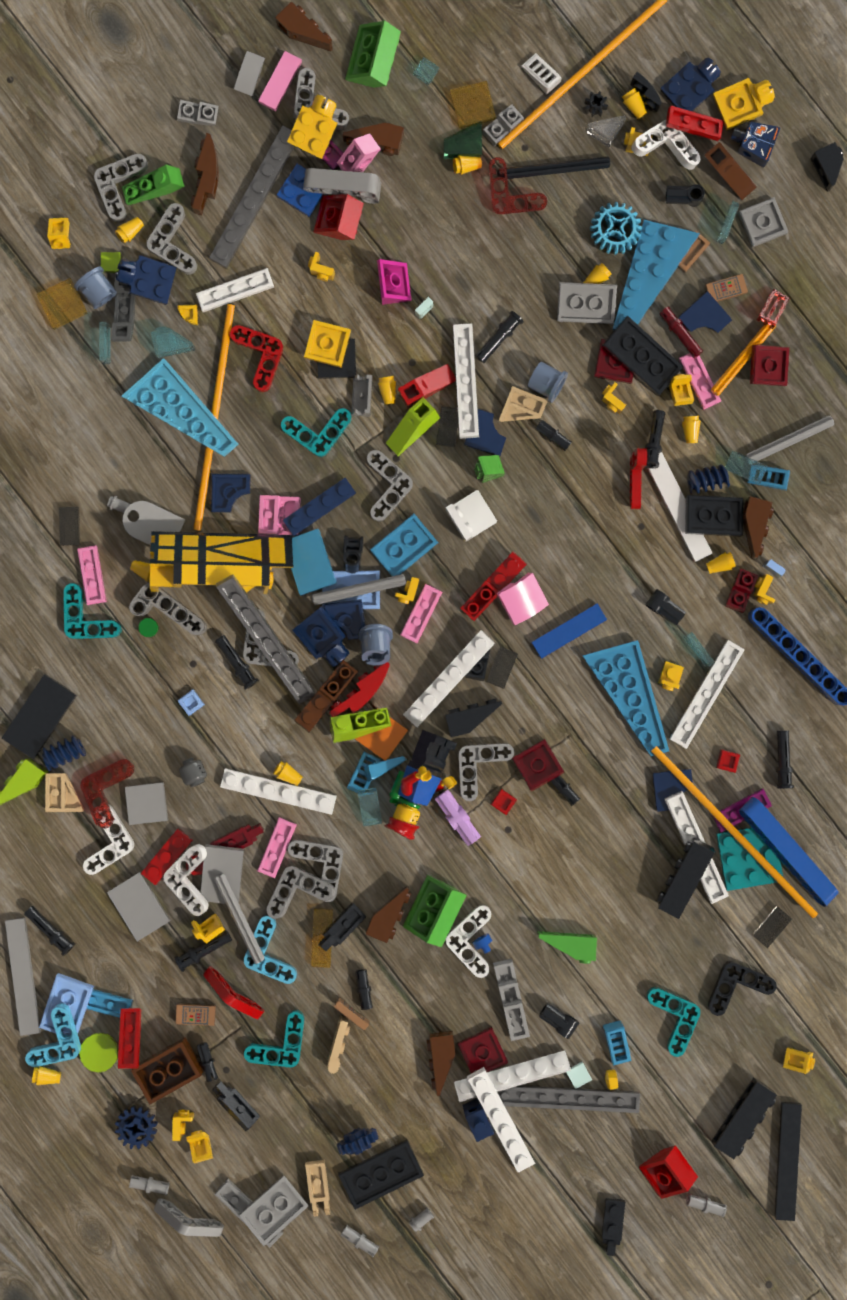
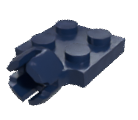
[660,57,721,112]
[116,255,177,305]
[293,606,349,667]

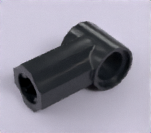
[666,184,705,207]
[645,589,686,626]
[539,1003,580,1039]

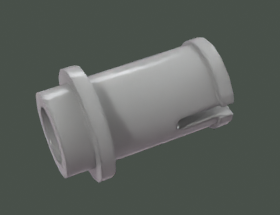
[107,496,131,515]
[409,1207,434,1232]

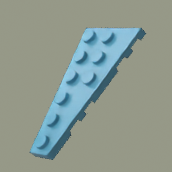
[122,358,239,457]

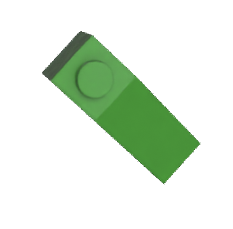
[537,931,597,964]

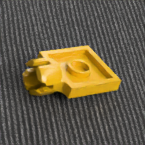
[713,78,775,130]
[287,95,338,159]

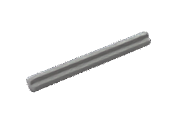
[746,415,834,464]
[312,574,406,605]
[215,874,264,964]

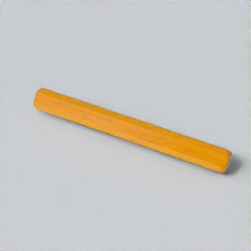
[711,320,776,396]

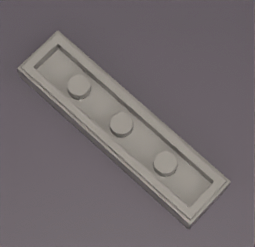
[214,1178,284,1248]

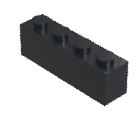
[656,837,715,919]
[711,1077,777,1160]

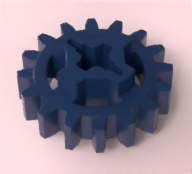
[115,1105,158,1149]
[336,1128,379,1155]

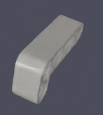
[303,168,381,204]
[129,583,207,636]

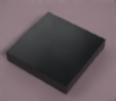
[318,339,356,379]

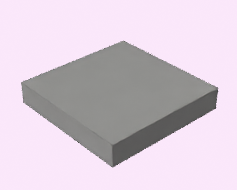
[738,197,788,248]
[125,782,168,825]

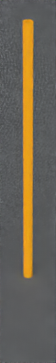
[497,0,668,149]
[193,304,235,531]
[651,746,818,918]

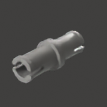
[129,1175,170,1195]
[686,1193,727,1217]
[340,1225,379,1257]

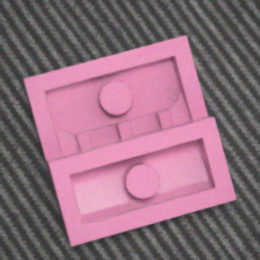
[258,495,301,536]
[497,573,549,625]

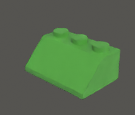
[345,21,401,88]
[403,875,467,947]

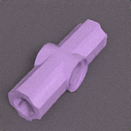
[435,789,481,846]

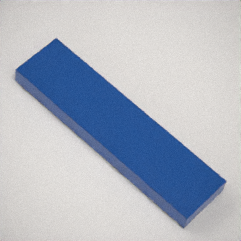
[531,603,607,659]

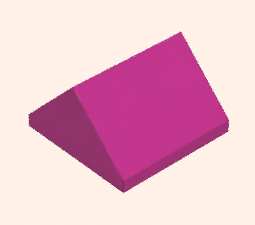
[377,259,412,305]

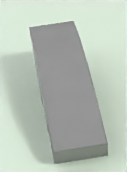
[493,958,530,1041]

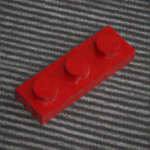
[666,106,723,141]
[141,828,193,886]
[118,1008,142,1069]

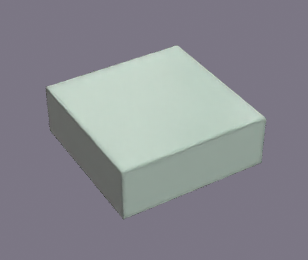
[415,297,433,319]
[566,1061,592,1089]

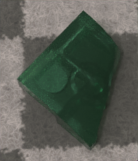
[444,121,482,159]

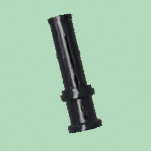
[475,311,524,363]
[645,410,666,469]
[215,635,259,690]
[776,731,794,789]
[24,906,75,956]
[174,930,232,972]

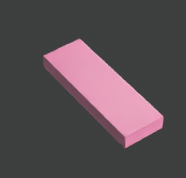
[258,51,302,112]
[679,353,721,410]
[77,545,107,605]
[400,584,442,643]
[257,817,297,878]

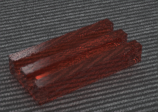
[756,289,790,329]

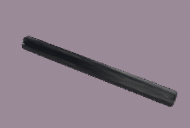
[497,156,610,180]

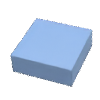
[762,559,786,577]
[178,689,205,716]

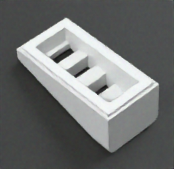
[521,53,562,95]

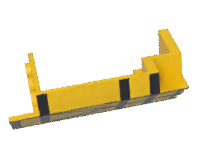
[150,531,294,594]

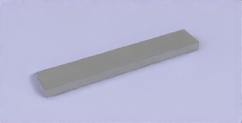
[5,917,41,1036]

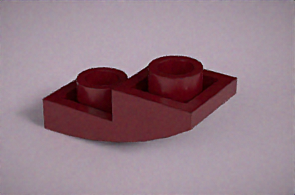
[725,568,758,613]

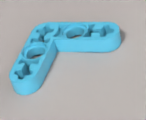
[244,915,297,984]
[25,1003,81,1067]

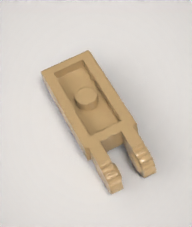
[327,1016,350,1074]
[305,1160,330,1217]

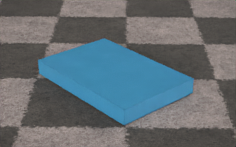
[370,514,438,576]
[291,529,337,596]

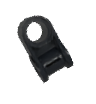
[343,535,364,574]

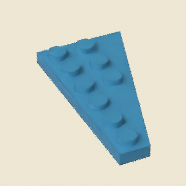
[613,220,700,331]
[582,640,669,756]

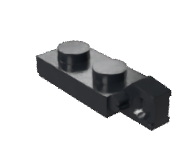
[318,903,366,951]
[212,1081,260,1132]
[602,1198,626,1256]

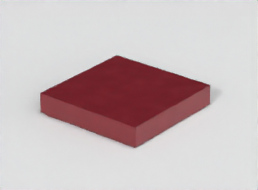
[594,339,634,384]
[750,345,790,386]
[512,739,564,792]
[457,1027,508,1074]

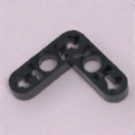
[708,961,777,1016]

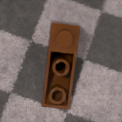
[275,1,333,52]
[343,122,404,156]
[704,142,757,200]
[743,496,774,559]
[366,886,411,943]
[426,1031,455,1096]

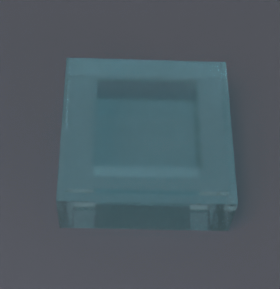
[413,57,440,85]

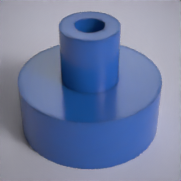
[472,933,492,954]

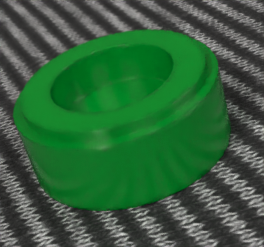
[139,618,159,637]

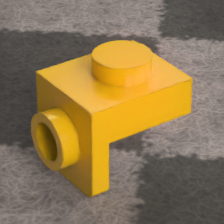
[308,252,335,282]
[669,374,694,406]
[601,383,626,414]
[753,574,775,605]
[191,914,225,944]
[186,1130,213,1164]

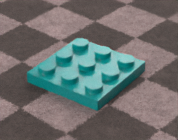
[716,827,783,891]

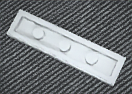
[196,268,274,312]

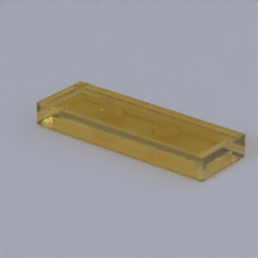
[311,908,333,968]

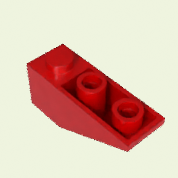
[398,364,456,409]

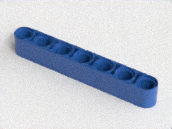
[748,607,847,706]
[739,797,839,907]

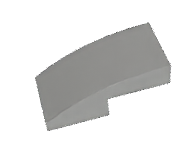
[234,51,265,96]
[177,100,219,126]
[482,104,524,147]

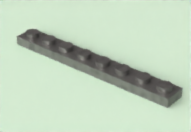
[209,126,295,269]
[216,574,315,704]
[497,1086,640,1113]

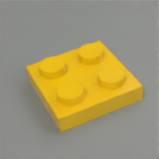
[304,320,351,368]

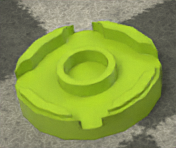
[79,1033,119,1073]

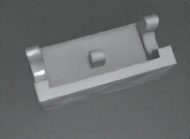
[351,375,372,417]

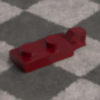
[210,823,264,849]

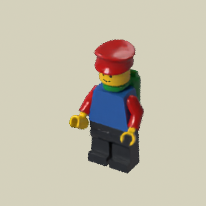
[384,729,457,840]

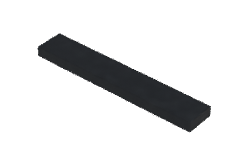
[774,1102,802,1221]

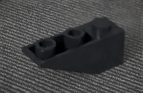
[445,698,502,737]

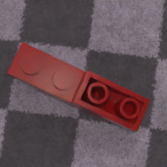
[460,551,527,621]
[329,662,390,717]

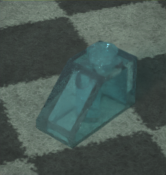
[151,327,196,358]

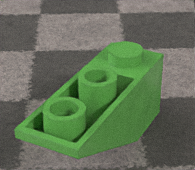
[122,165,185,205]
[474,455,505,483]

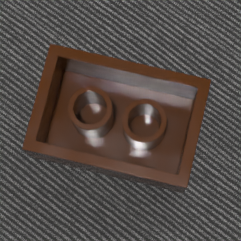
[131,1037,204,1105]

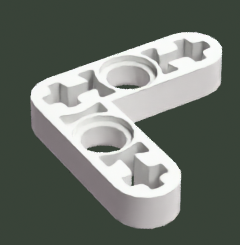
[631,120,700,170]
[83,804,134,875]
[163,844,209,916]
[446,905,491,978]

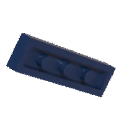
[282,477,356,536]

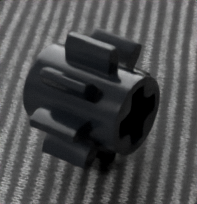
[584,91,608,117]

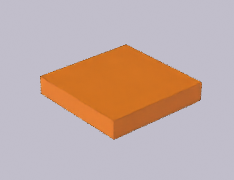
[355,708,408,761]

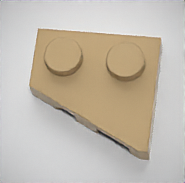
[499,386,548,422]
[45,773,84,812]

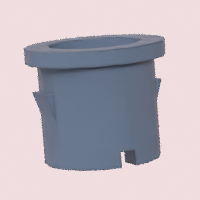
[74,266,117,309]
[528,362,568,403]
[359,624,393,665]

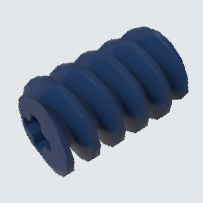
[687,464,730,495]
[42,735,86,771]

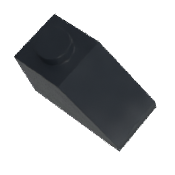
[810,142,844,192]

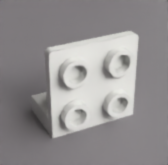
[445,490,497,542]

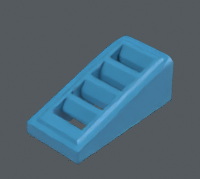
[748,464,790,491]
[347,752,381,796]
[364,756,405,782]
[603,1021,632,1066]

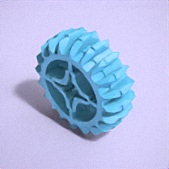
[590,202,642,255]

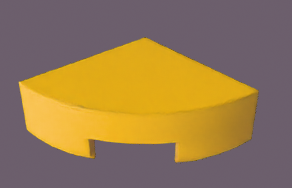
[178,305,198,325]

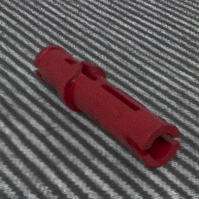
[659,307,703,359]

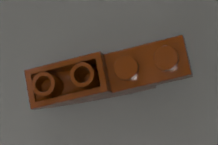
[191,133,219,216]
[294,660,358,733]

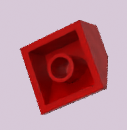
[313,194,364,240]
[639,1145,698,1199]

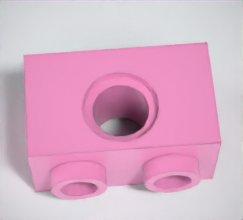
[337,134,381,172]

